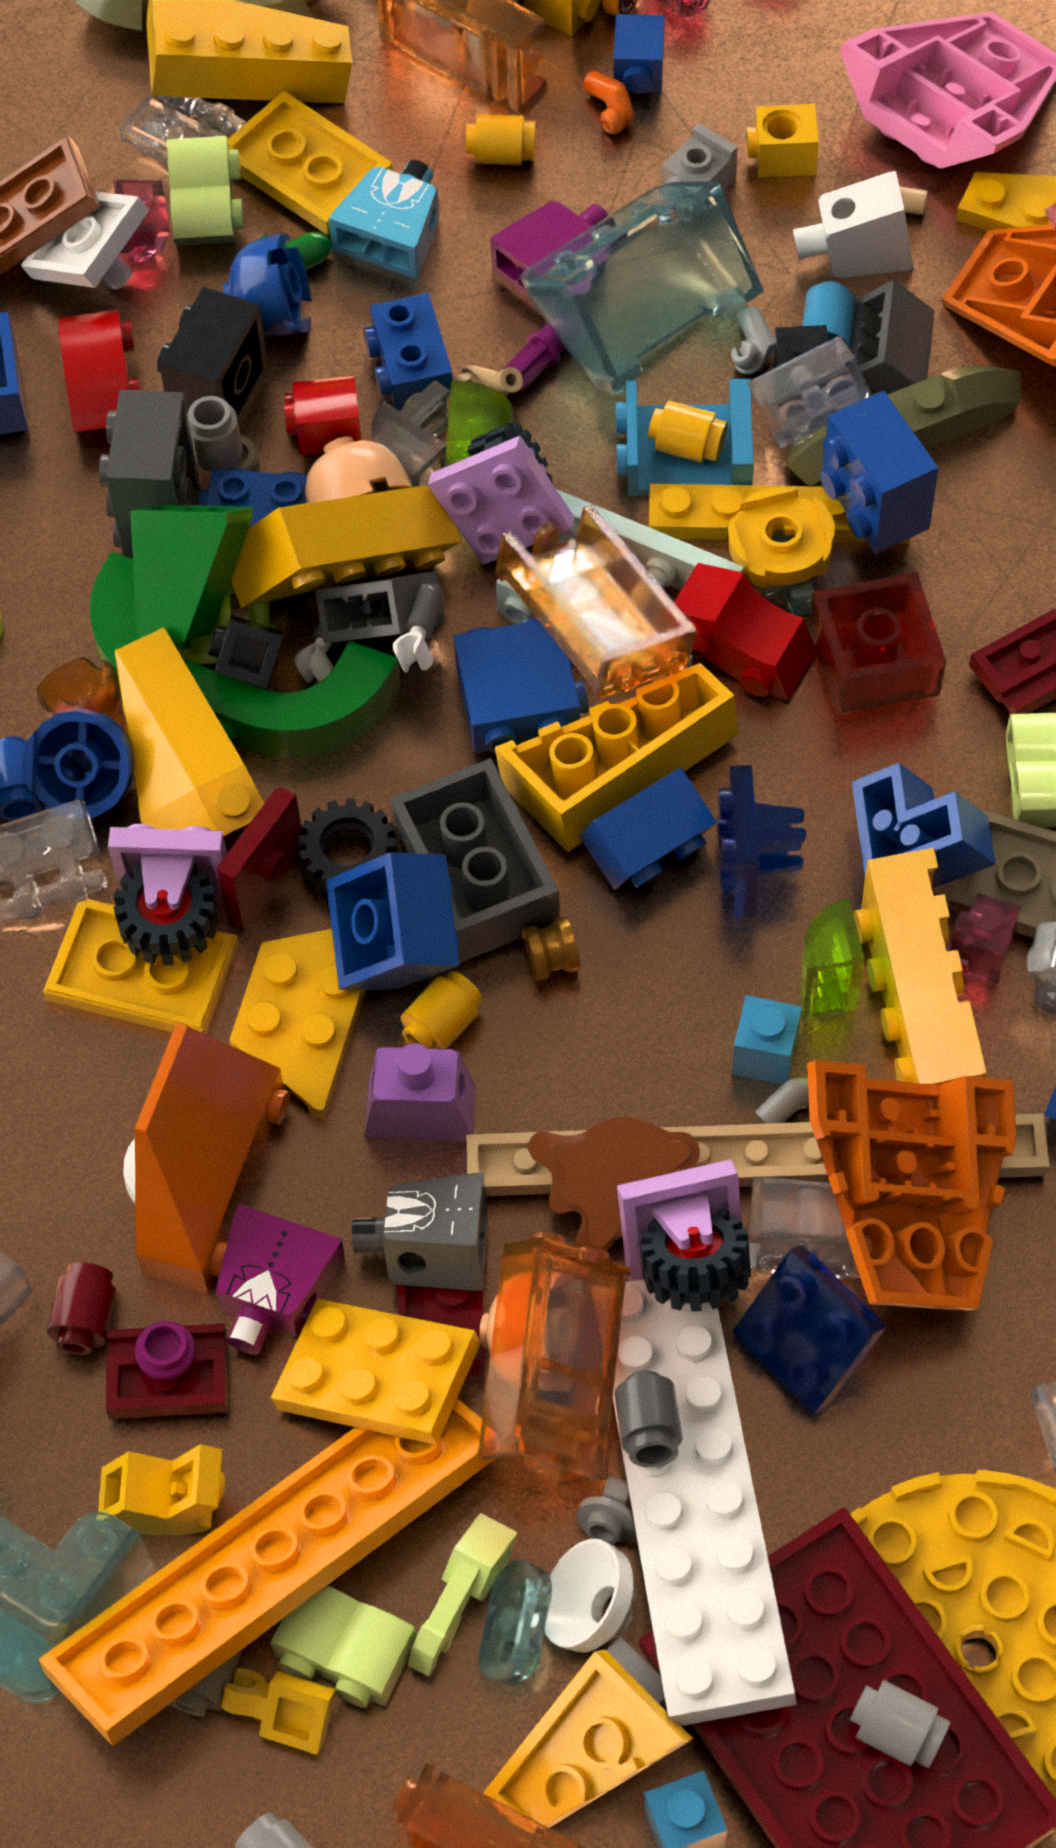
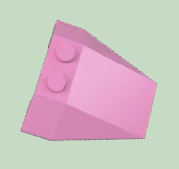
[840,12,1056,169]

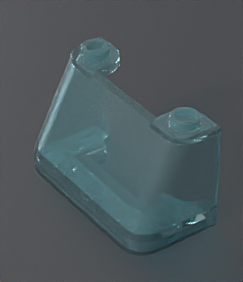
[520,181,764,395]

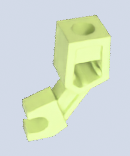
[408,1513,518,1677]

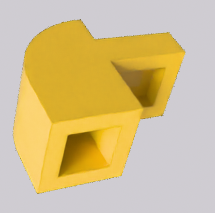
[97,1444,225,1535]

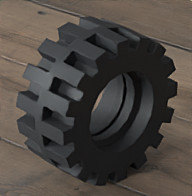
[298,798,398,899]

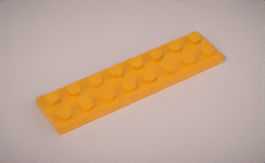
[38,1398,506,1746]

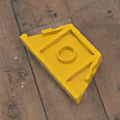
[229,929,366,1120]

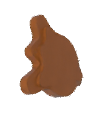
[528,1117,700,1270]

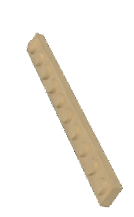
[466,1113,1049,1196]

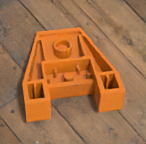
[134,1023,290,1295]

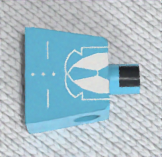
[329,160,440,280]

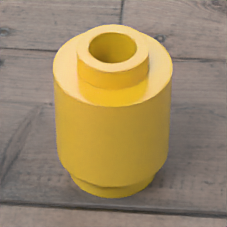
[466,114,536,166]
[648,400,728,464]
[401,971,483,1049]

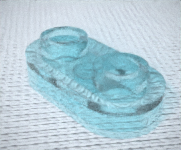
[479,1560,552,1687]

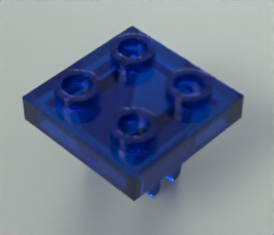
[717,765,806,918]
[732,1244,887,1415]

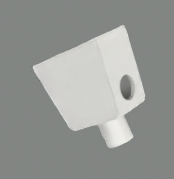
[793,171,914,278]

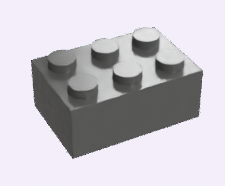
[99,389,200,559]
[389,758,560,963]

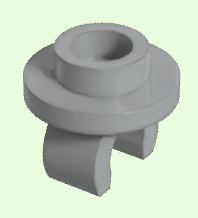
[576,1475,636,1544]

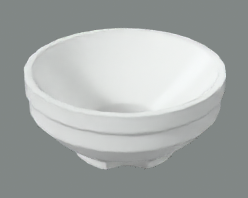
[541,1539,637,1653]

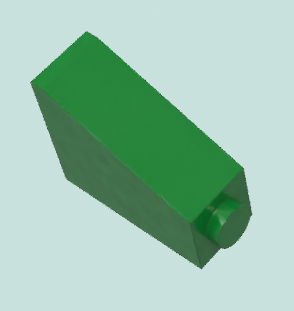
[130,504,253,650]

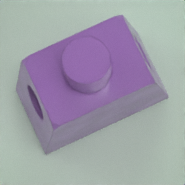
[364,1043,476,1141]

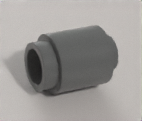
[614,1371,683,1467]

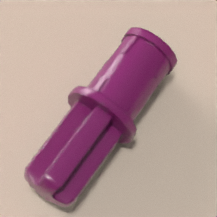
[502,306,585,391]

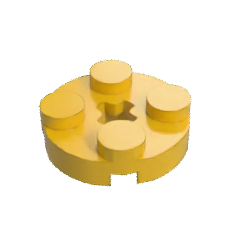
[728,487,835,588]

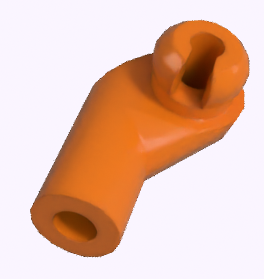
[583,71,635,135]

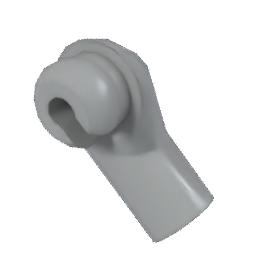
[731,307,775,374]
[754,1077,809,1124]

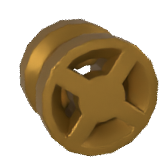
[522,916,581,981]

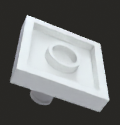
[21,192,150,289]

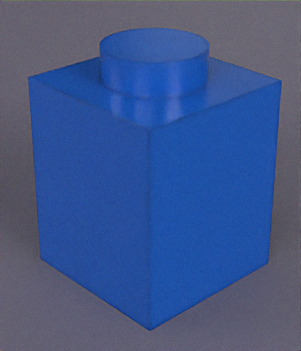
[614,14,665,93]

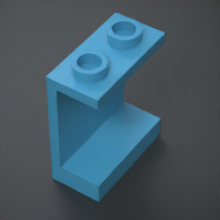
[616,379,754,496]

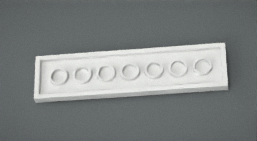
[594,1279,797,1726]

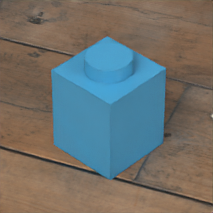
[732,995,802,1085]
[644,1770,728,1848]

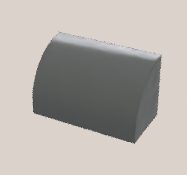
[847,279,935,395]

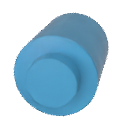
[802,281,856,363]

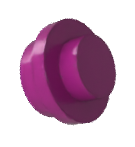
[135,1321,195,1380]

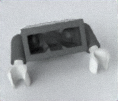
[294,572,446,683]

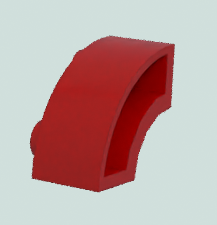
[58,309,141,433]
[284,376,362,455]
[669,563,816,700]

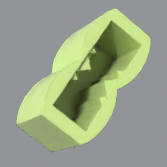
[167,136,244,246]
[1006,713,1056,828]
[270,1585,417,1708]

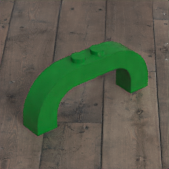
[89,551,401,759]

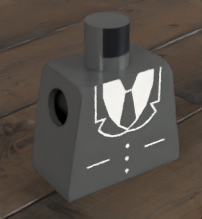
[352,1173,489,1291]

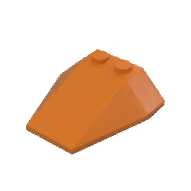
[941,224,1056,366]

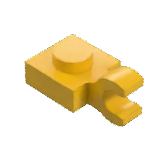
[221,1668,336,1755]

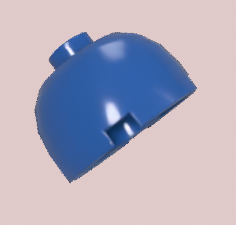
[223,233,312,337]
[22,709,135,820]

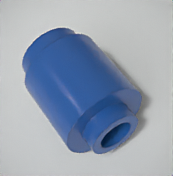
[0,736,42,821]

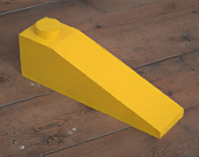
[114,627,264,841]

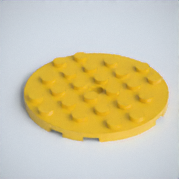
[850,1470,1056,1799]

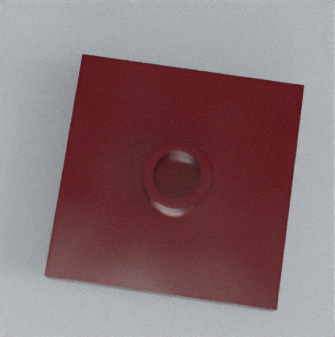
[217,786,303,932]

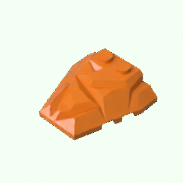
[807,1060,1017,1311]

